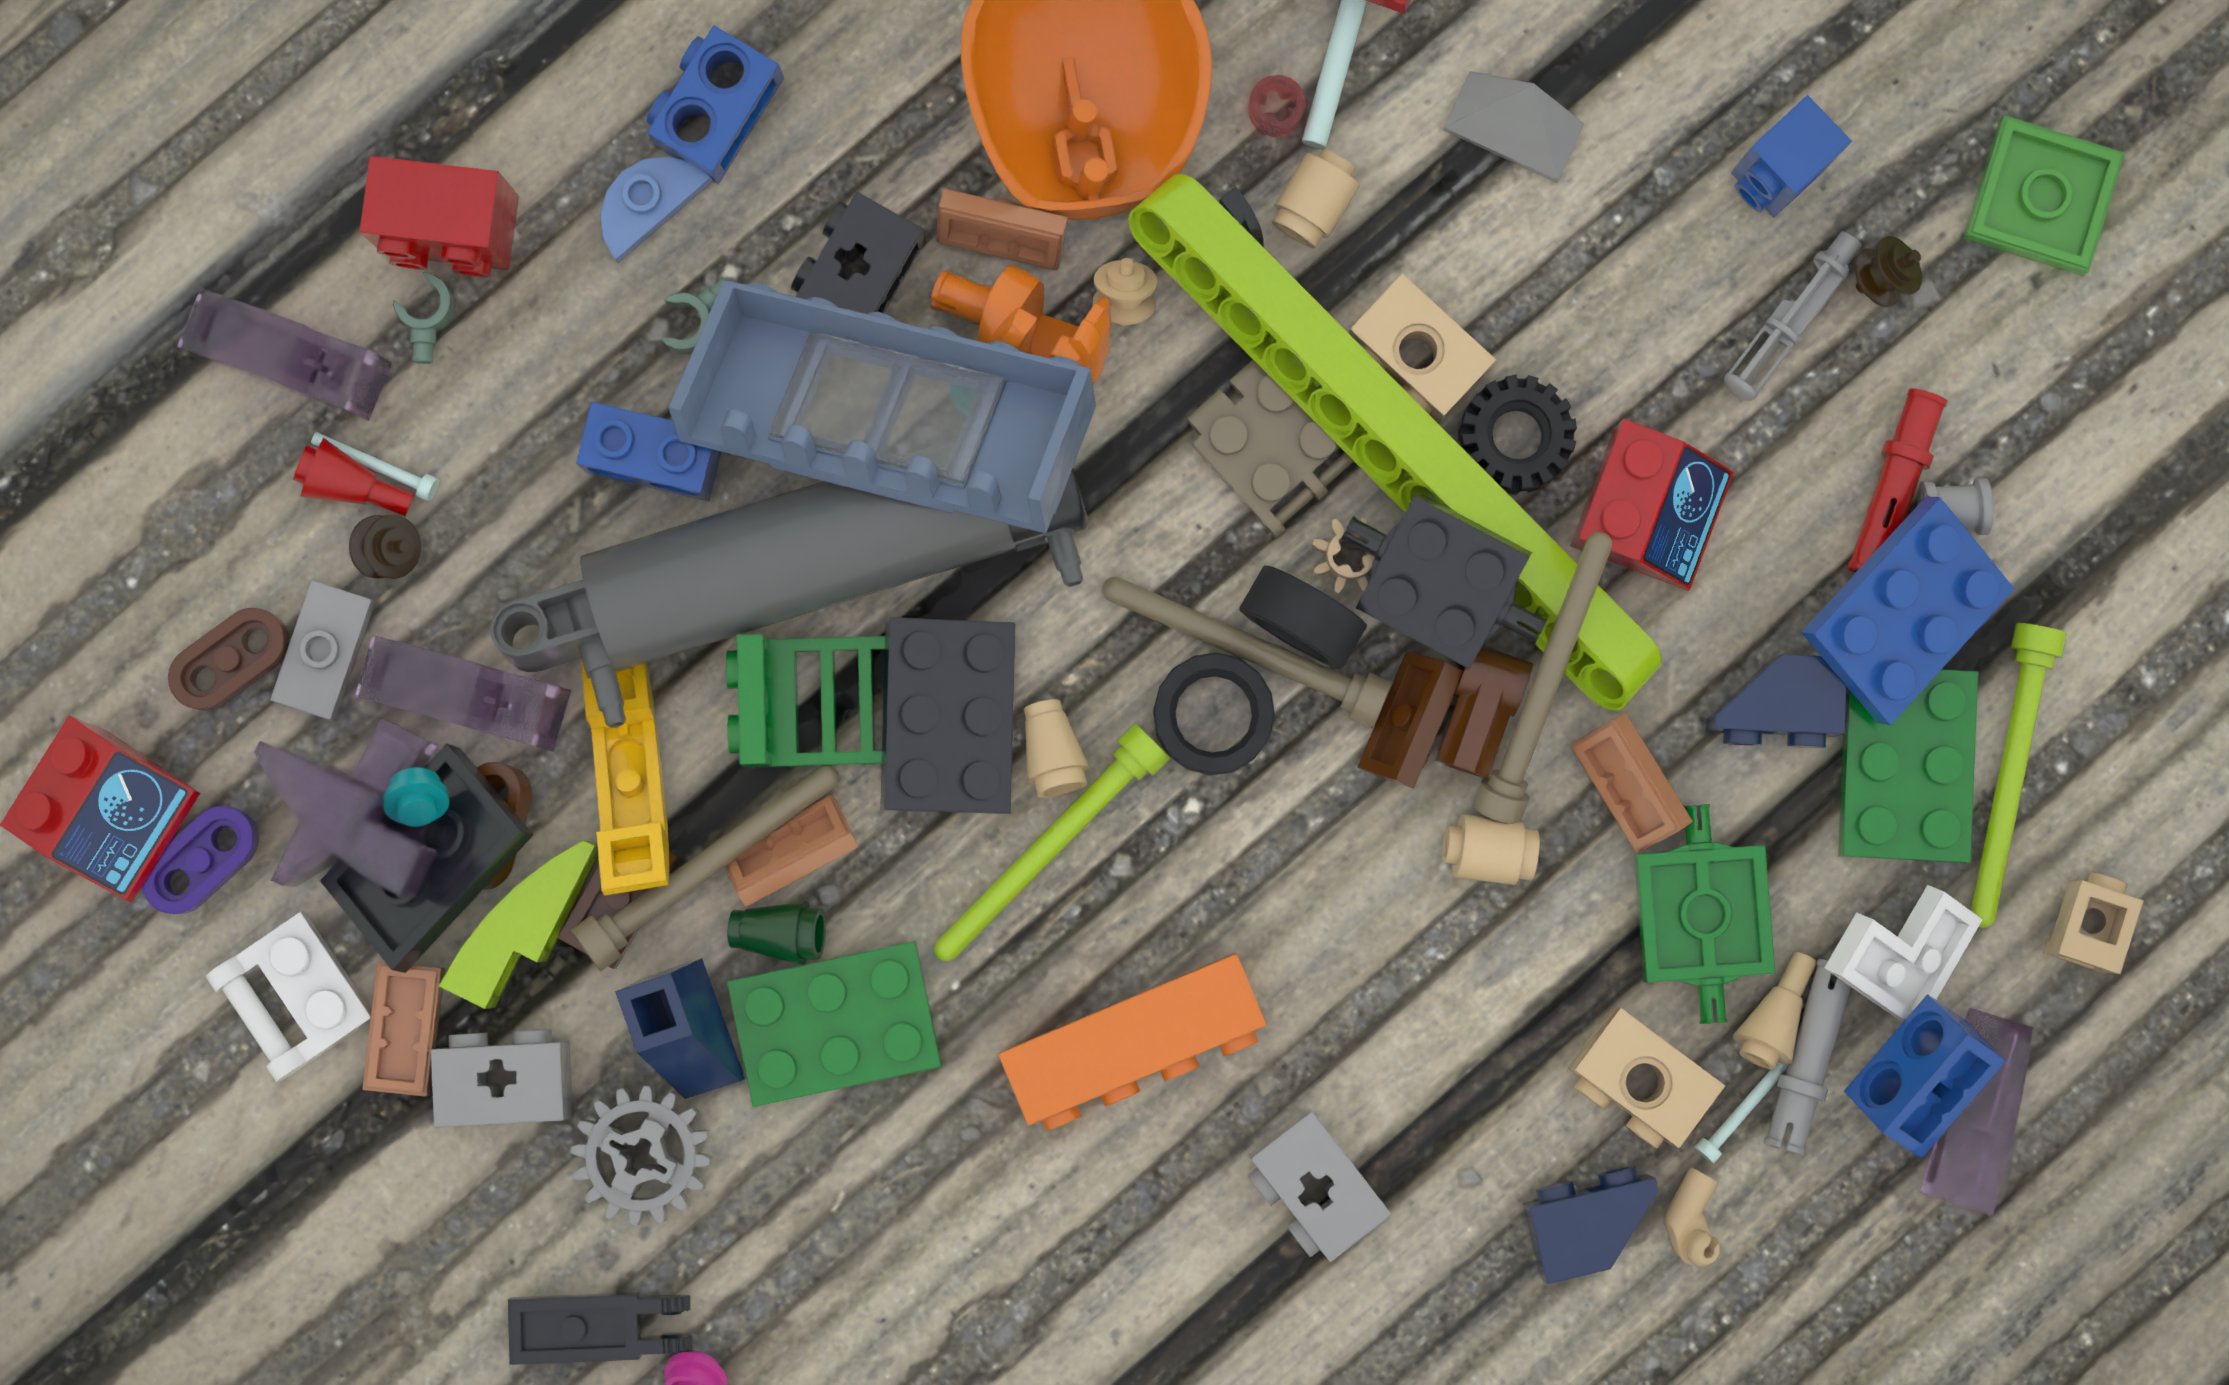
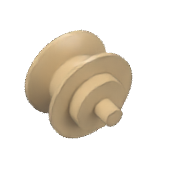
[1093,258,1157,326]

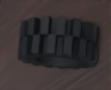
[1458,375,1577,495]

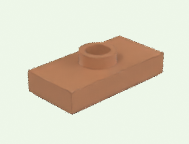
[936,188,1068,270]
[1570,712,1693,854]
[725,794,859,908]
[362,961,445,1096]

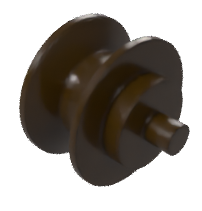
[1854,236,1922,307]
[349,515,421,579]

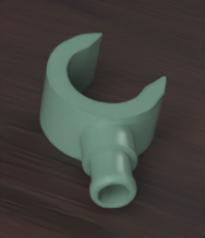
[393,272,455,364]
[660,278,725,354]

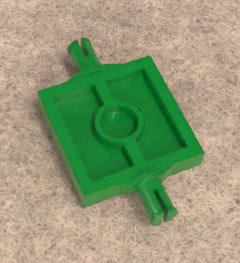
[1634,804,1776,1024]

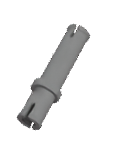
[1763,959,1852,1156]

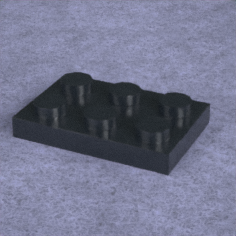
[880,617,1015,814]
[320,743,533,973]

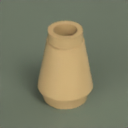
[1023,699,1090,798]

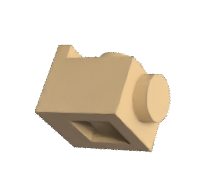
[2043,872,2144,974]

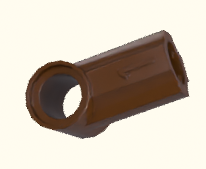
[1435,645,1533,779]

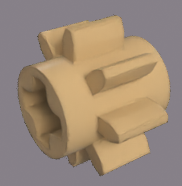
[1311,518,1375,596]

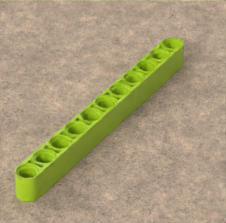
[1128,174,1662,711]

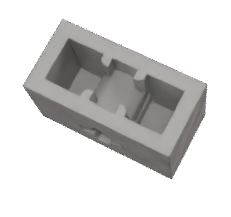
[431,1029,573,1128]
[1248,1109,1392,1263]

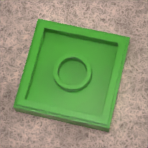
[1963,115,2125,276]

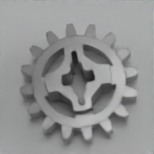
[570,1084,713,1226]

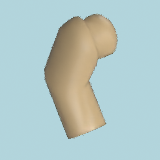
[1664,1167,1720,1267]

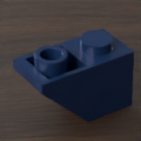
[1706,654,1846,748]
[615,958,745,1099]
[1523,1166,1659,1284]

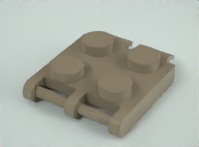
[1187,360,1353,538]

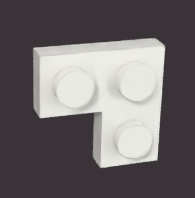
[1824,885,1982,1023]

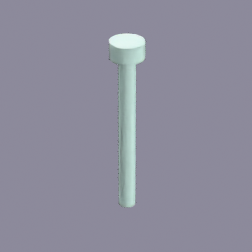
[311,432,440,502]
[1694,1063,1788,1164]

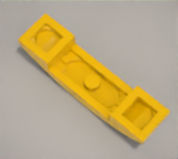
[581,661,669,896]

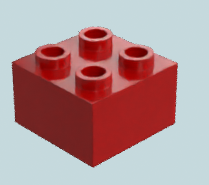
[360,156,519,277]

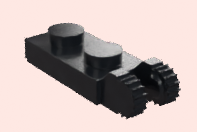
[508,1292,692,1365]

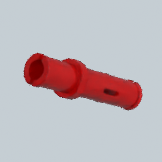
[1846,388,1948,573]

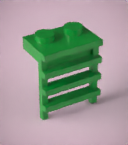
[726,634,885,768]

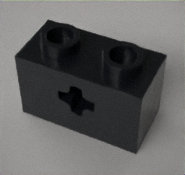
[791,191,926,314]

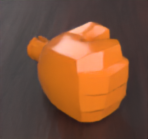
[931,264,1111,385]

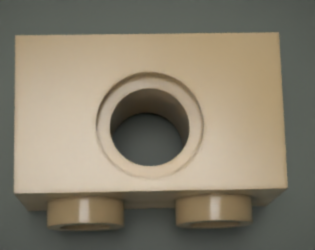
[1349,273,1496,424]
[1568,1007,1725,1149]

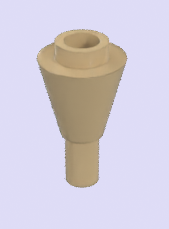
[1733,952,1817,1070]

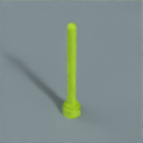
[1971,623,2067,928]
[934,723,1171,962]

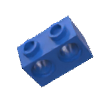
[646,25,784,184]
[1731,94,1852,218]
[576,402,721,501]
[1844,994,2006,1159]

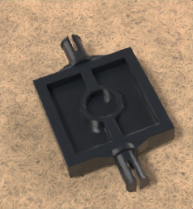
[1341,492,1548,669]

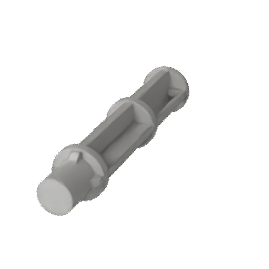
[1724,231,1862,401]

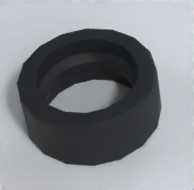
[1239,565,1367,669]
[1153,652,1275,776]

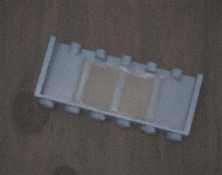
[669,280,1096,533]

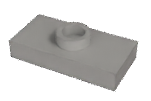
[270,580,376,721]

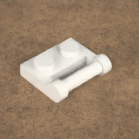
[205,912,372,1083]

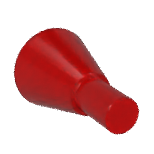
[293,438,415,517]

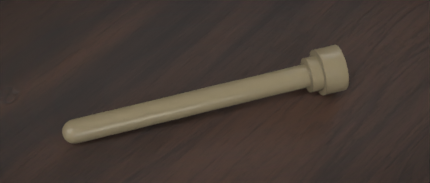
[1473,531,1612,824]
[1102,577,1393,728]
[570,765,839,972]

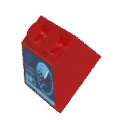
[1570,419,1734,591]
[0,715,201,902]

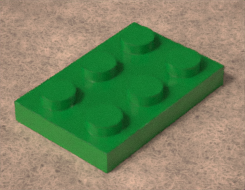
[1838,670,1978,863]
[727,941,942,1107]

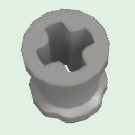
[1917,478,1994,535]

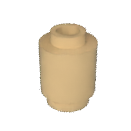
[1272,149,1360,248]
[1442,814,1540,885]

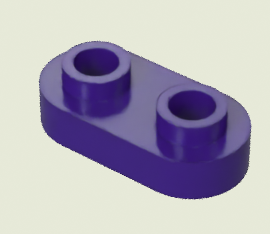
[142,806,259,914]

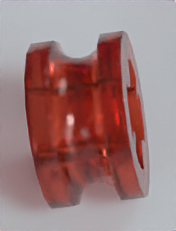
[1248,75,1306,137]

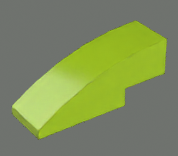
[439,840,599,1009]

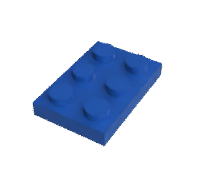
[1801,496,2015,725]

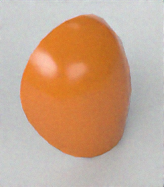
[961,0,1212,220]

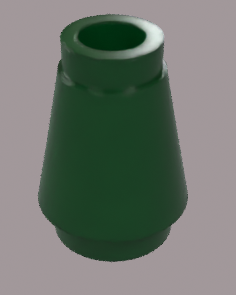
[727,901,826,965]

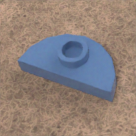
[600,156,713,263]

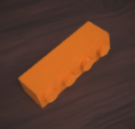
[998,953,1267,1131]

